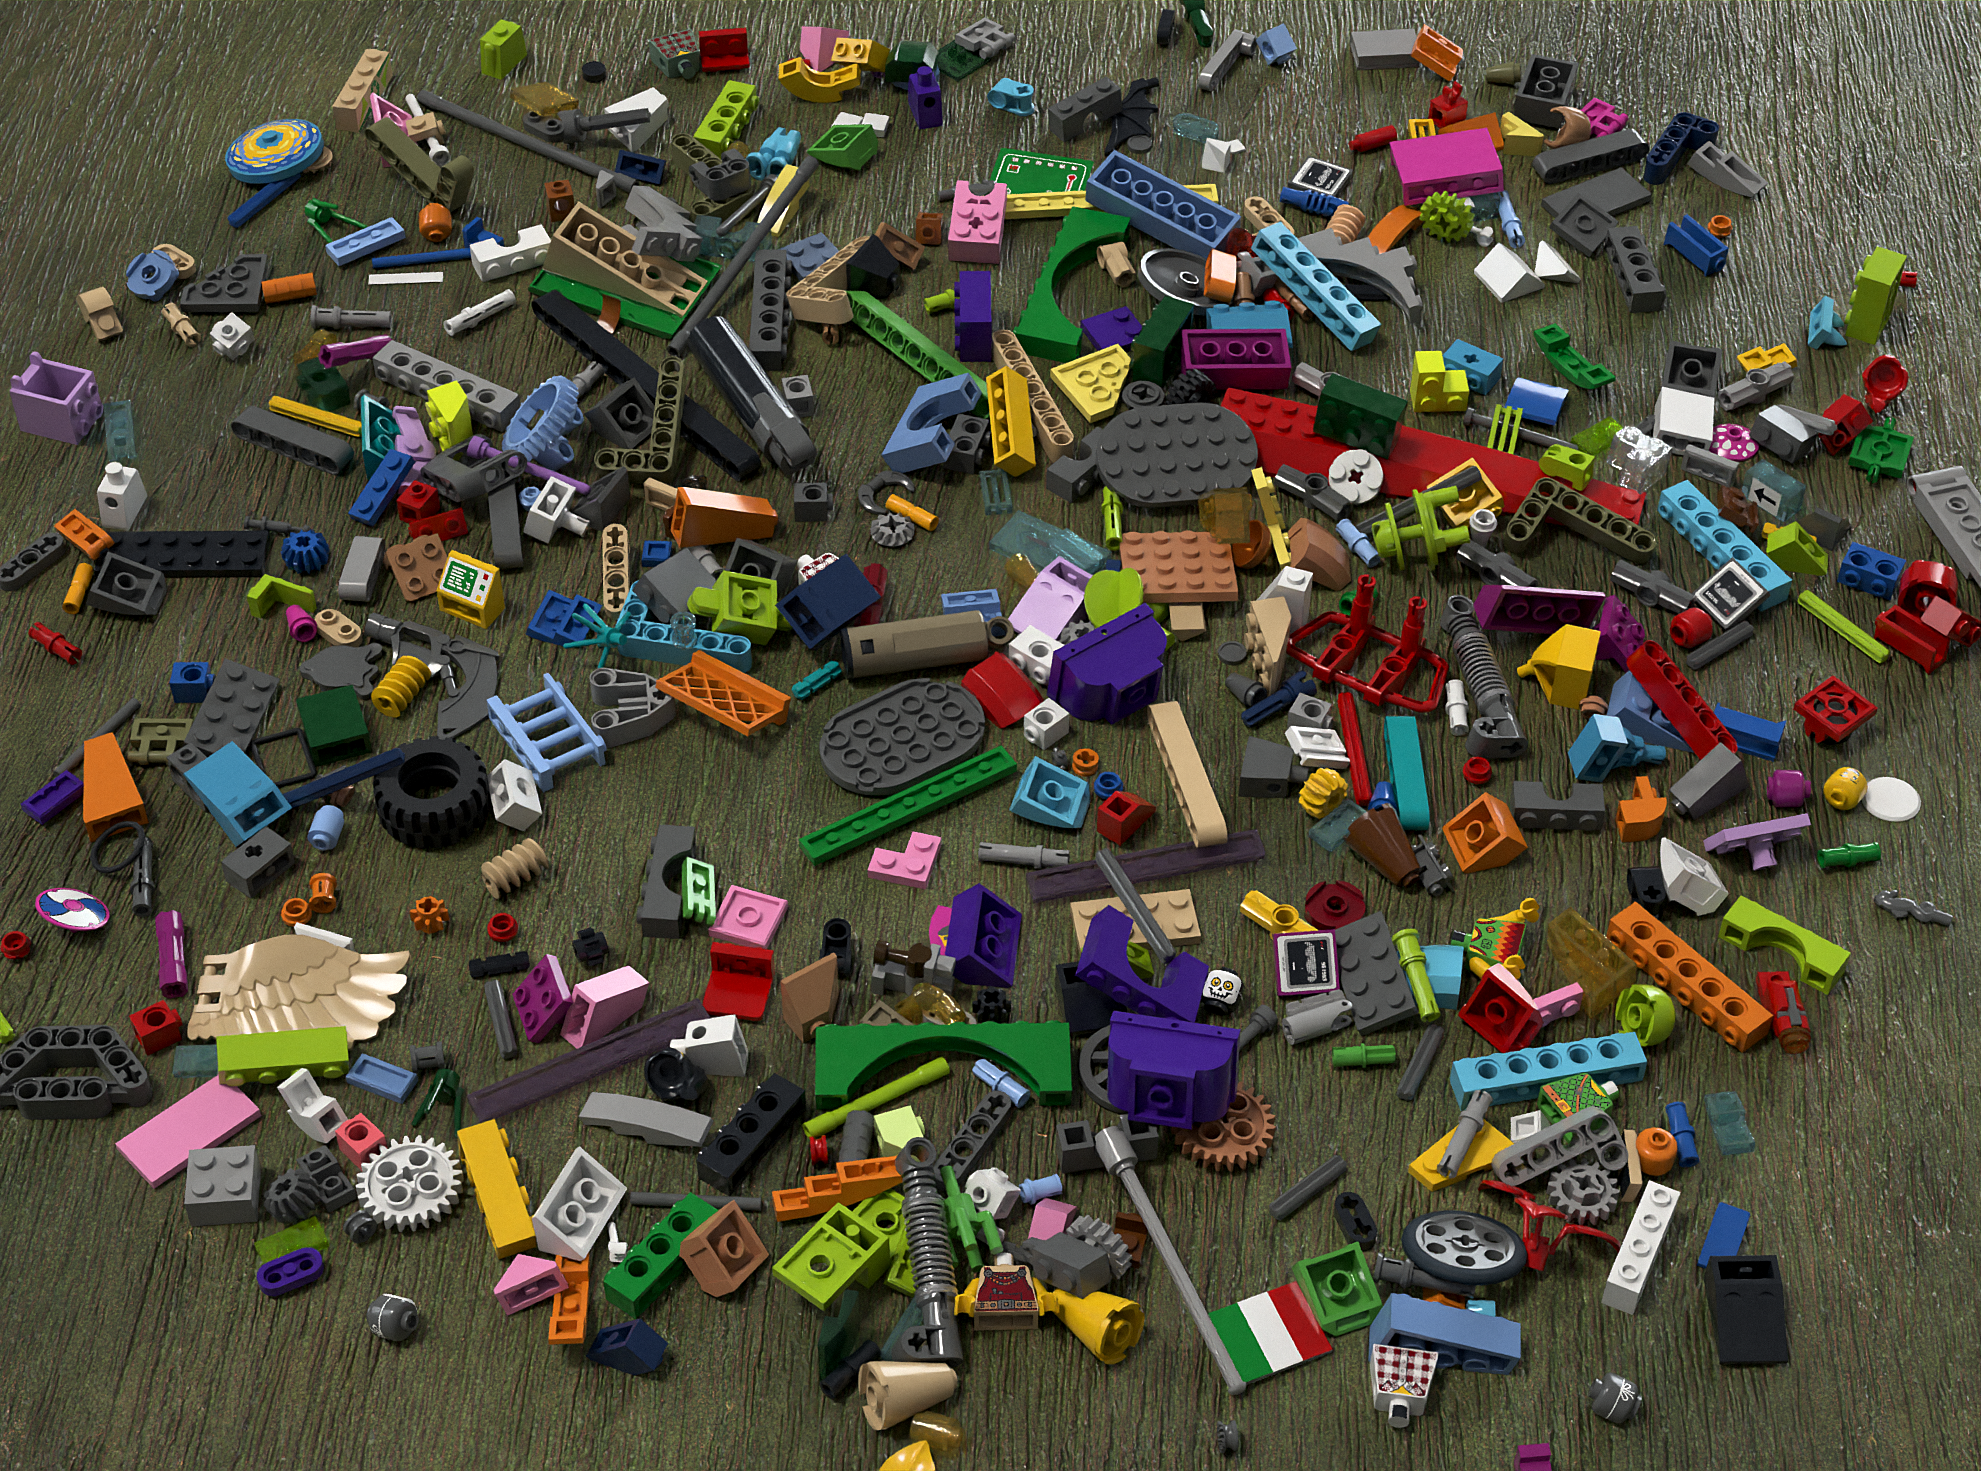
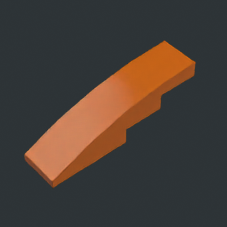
[772,1156,903,1222]

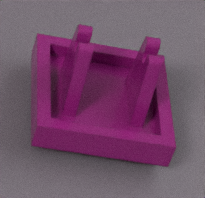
[1593,595,1645,673]
[512,954,573,1043]

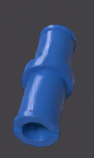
[1665,1101,1699,1168]

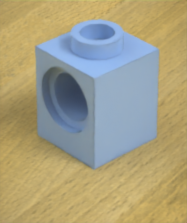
[1256,23,1297,65]

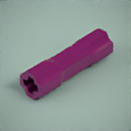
[318,334,393,368]
[155,910,188,999]

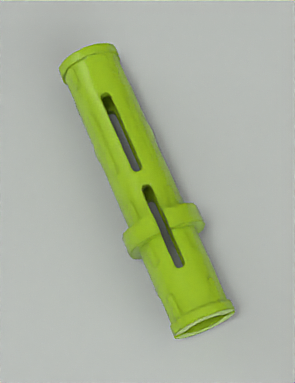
[1101,486,1123,551]

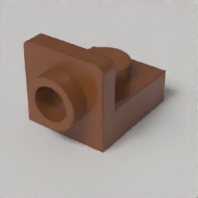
[916,212,943,245]

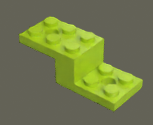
[772,1188,909,1311]

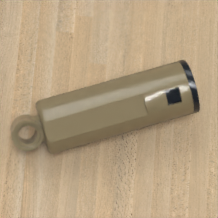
[840,610,1014,679]

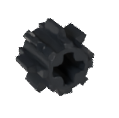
[972,986,1011,1024]

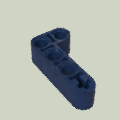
[1643,112,1719,185]

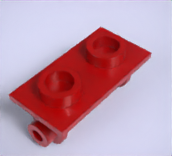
[408,507,468,541]

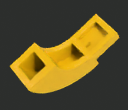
[779,57,861,103]

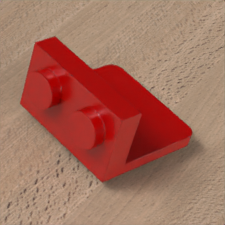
[702,942,775,1021]

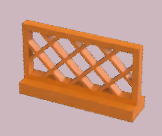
[655,650,791,736]

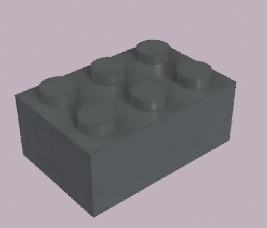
[1513,54,1579,129]

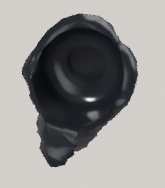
[644,1047,708,1101]

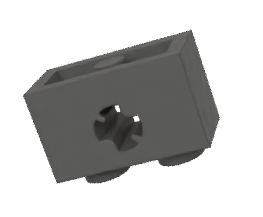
[221,827,295,899]

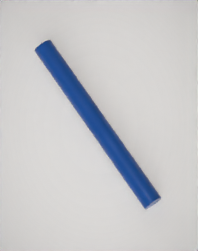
[372,248,471,268]

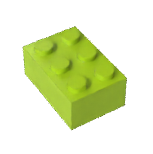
[1844,246,1907,345]

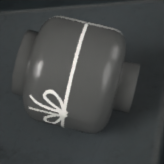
[366,1294,419,1341]
[1588,1372,1642,1424]

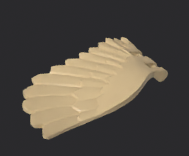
[187,935,411,1051]

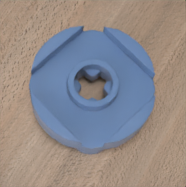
[126,250,179,301]

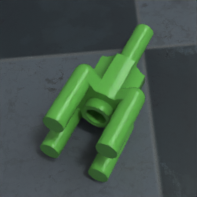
[940,1166,1004,1272]

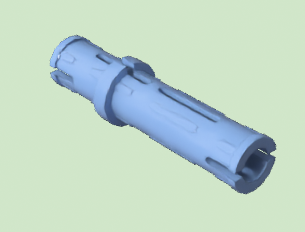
[1493,190,1525,248]

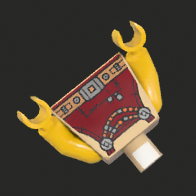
[954,1252,1059,1330]

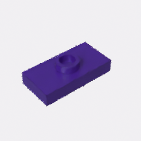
[21,770,84,825]

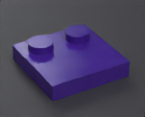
[1080,306,1142,352]

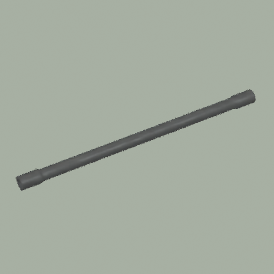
[417,90,640,193]
[667,156,819,357]

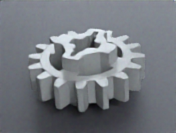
[1546,1158,1620,1225]
[1066,1215,1132,1280]

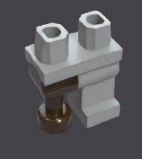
[871,940,956,1002]

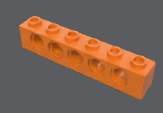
[1606,902,1773,1053]

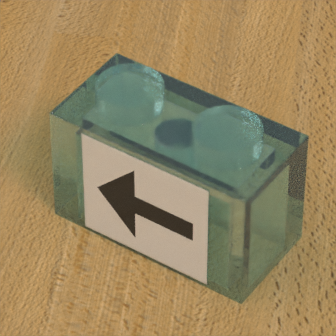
[1742,459,1806,522]

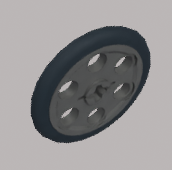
[1401,1210,1527,1286]

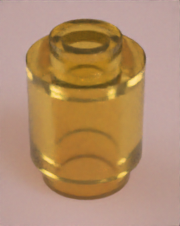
[910,1411,964,1453]

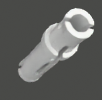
[443,289,516,336]

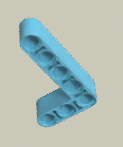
[616,580,752,673]

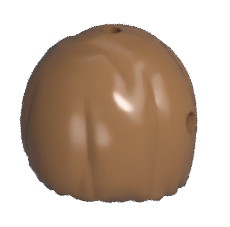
[1543,106,1591,149]

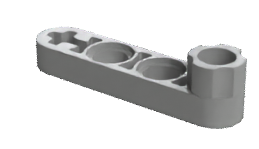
[1198,29,1258,91]

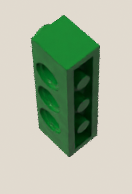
[603,1192,719,1320]

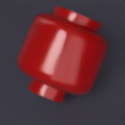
[1670,607,1713,649]

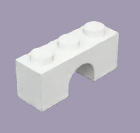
[470,224,551,282]

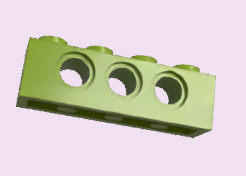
[693,80,759,159]

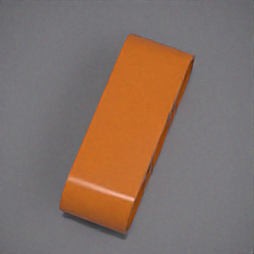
[1204,249,1236,304]

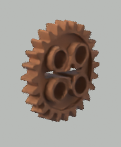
[1171,1081,1276,1172]

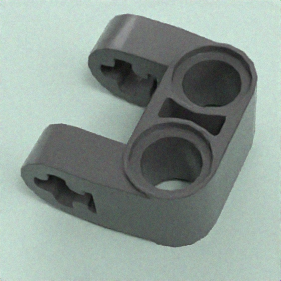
[689,148,751,201]

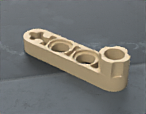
[602,524,630,620]

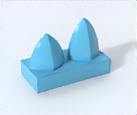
[1808,296,1847,350]

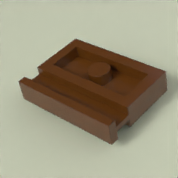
[1717,485,1759,533]

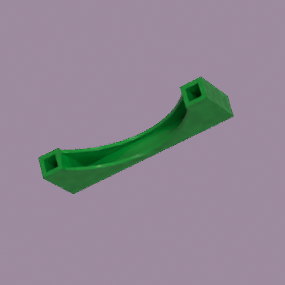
[1013,206,1131,363]
[815,1020,1072,1109]

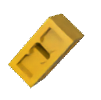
[831,37,890,72]

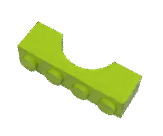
[1718,895,1851,995]

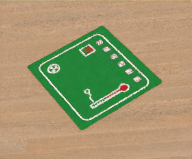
[990,148,1094,195]

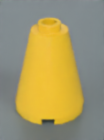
[1052,1288,1145,1365]

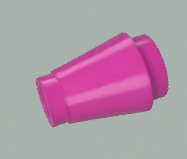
[286,605,317,642]

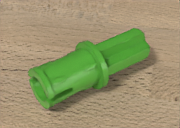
[1332,1043,1396,1068]

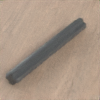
[1356,466,1482,537]
[1095,848,1176,964]

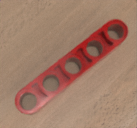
[1626,640,1738,760]

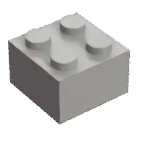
[184,1145,261,1226]

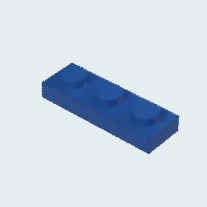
[348,449,416,527]

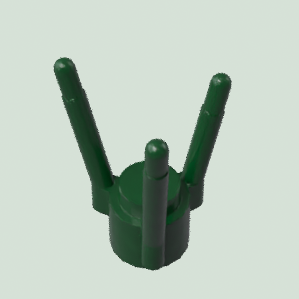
[411,1069,464,1139]

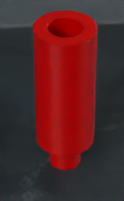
[1348,125,1397,152]

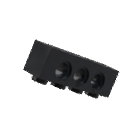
[696,1073,806,1196]

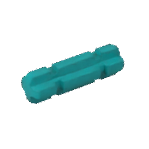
[791,661,842,700]

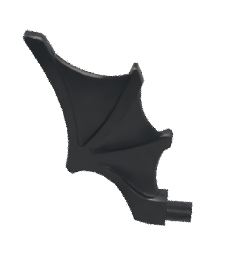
[1104,77,1159,156]

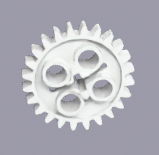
[356,1135,464,1232]

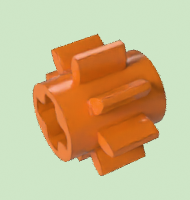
[410,896,449,934]

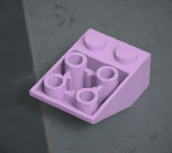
[1008,556,1093,641]

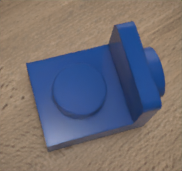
[462,217,504,248]

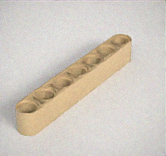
[992,329,1074,463]
[1147,701,1228,848]

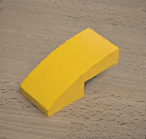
[1737,343,1797,373]

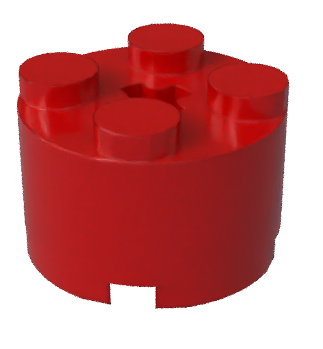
[1898,560,1958,619]

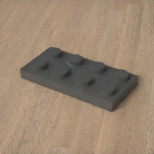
[183,659,280,758]
[1335,911,1419,1036]

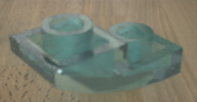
[1704,1091,1755,1156]

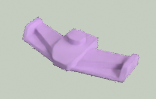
[392,406,436,494]

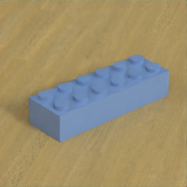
[1085,150,1241,259]

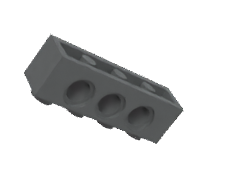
[1604,226,1666,313]

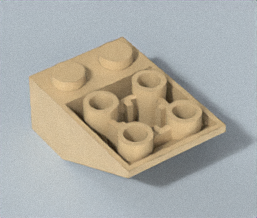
[1244,596,1291,697]

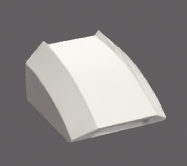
[1660,837,1729,916]

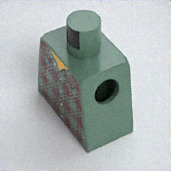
[649,29,700,79]

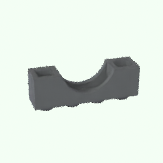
[637,824,697,939]

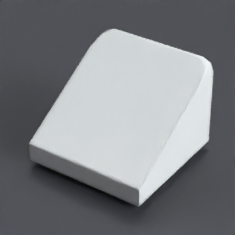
[1511,1110,1550,1149]

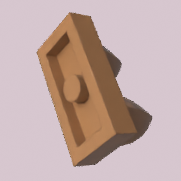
[874,222,925,270]

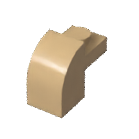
[76,286,123,342]

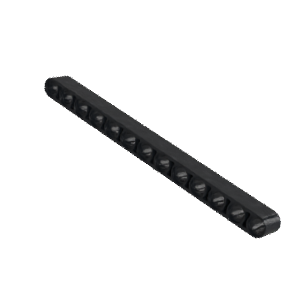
[531,290,762,481]

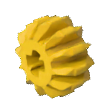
[1298,768,1348,819]

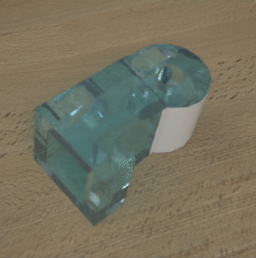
[1457,192,1500,222]

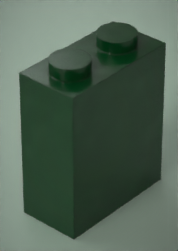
[296,684,372,767]

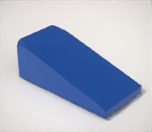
[1697,1202,1750,1269]

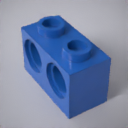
[1837,542,1906,600]

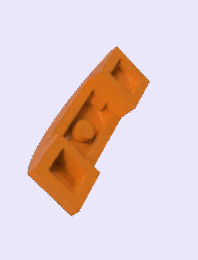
[1368,204,1424,254]
[548,1251,590,1345]

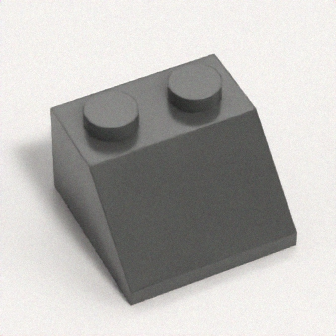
[584,378,665,449]
[725,538,797,598]

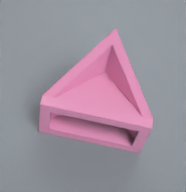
[800,26,849,72]

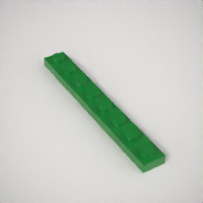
[799,745,1017,866]

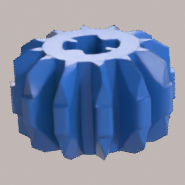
[281,529,330,574]

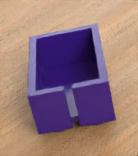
[954,271,992,362]

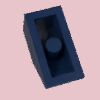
[586,1318,668,1375]

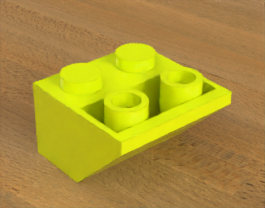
[425,380,473,461]

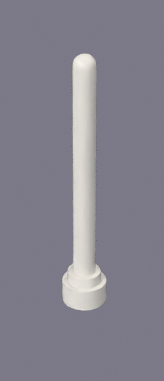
[406,94,451,167]

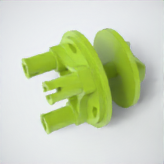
[1372,486,1471,571]

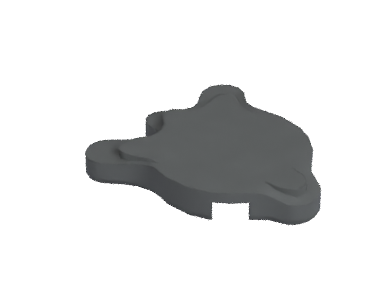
[300,643,383,700]

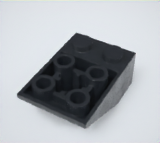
[1703,1255,1788,1364]

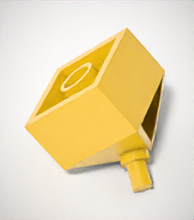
[1517,624,1601,710]

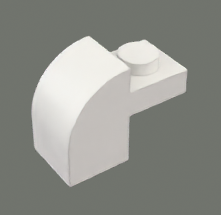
[277,1068,348,1143]

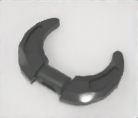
[858,471,914,515]

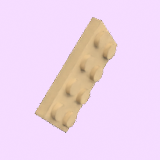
[1070,889,1201,957]

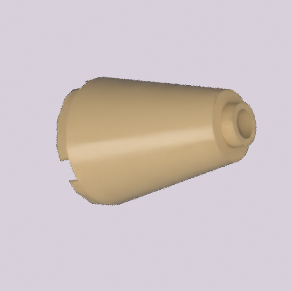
[858,1361,957,1430]

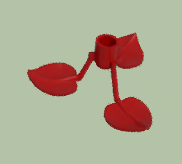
[1478,1180,1621,1271]

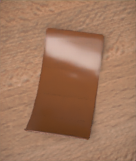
[598,294,621,334]

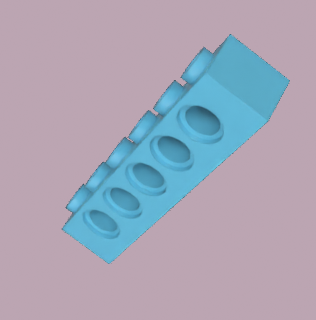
[1251,222,1382,351]
[1657,480,1792,611]
[1450,1032,1647,1111]

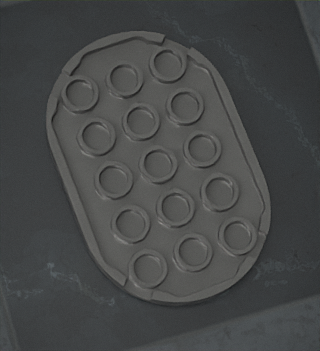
[1096,403,1258,508]
[819,678,985,796]

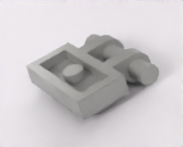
[955,17,1016,59]

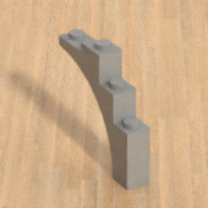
[624,185,703,262]
[1297,228,1423,324]

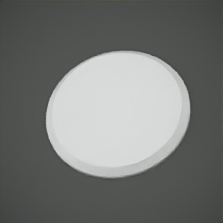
[1862,777,1921,822]

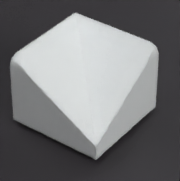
[1202,138,1231,173]

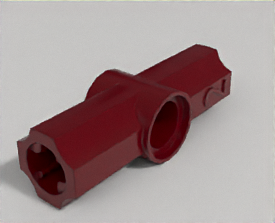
[853,563,888,627]

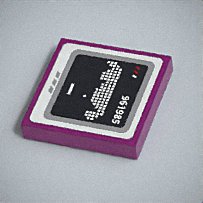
[1272,929,1340,996]

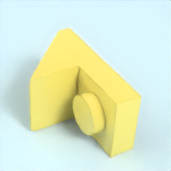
[1500,112,1544,156]

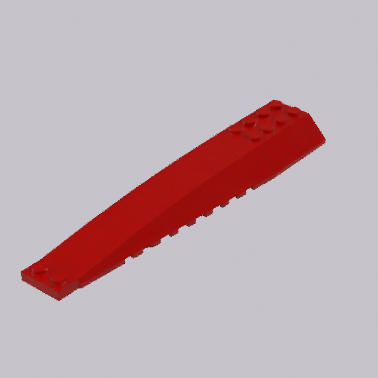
[1221,387,1646,533]

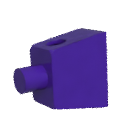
[908,66,943,130]

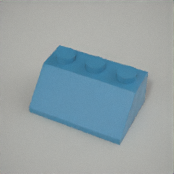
[1206,301,1293,348]

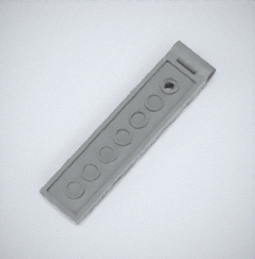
[1907,466,1981,588]

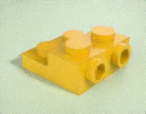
[1426,458,1504,534]

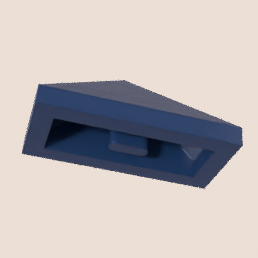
[615,150,667,185]

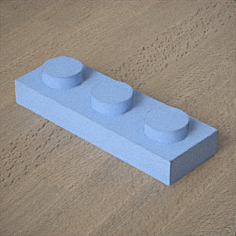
[325,217,406,266]

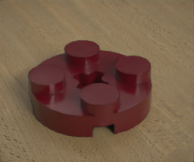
[1304,880,1366,930]

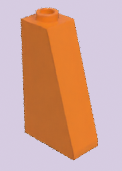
[671,487,778,548]
[83,732,149,842]

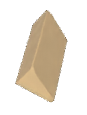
[1169,602,1206,642]

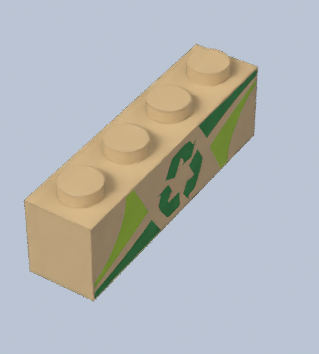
[332,49,393,133]

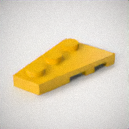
[1408,1118,1521,1192]

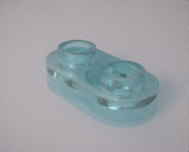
[1173,113,1219,144]

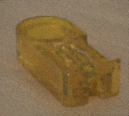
[293,329,337,375]

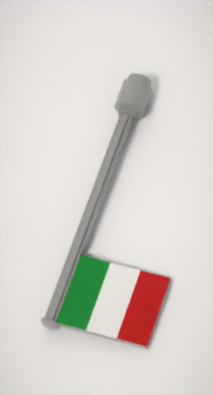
[1095,1126,1333,1395]

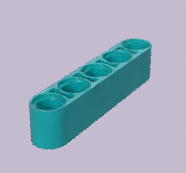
[1384,716,1430,831]

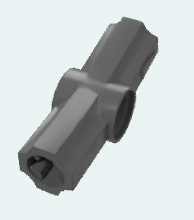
[1274,464,1353,521]

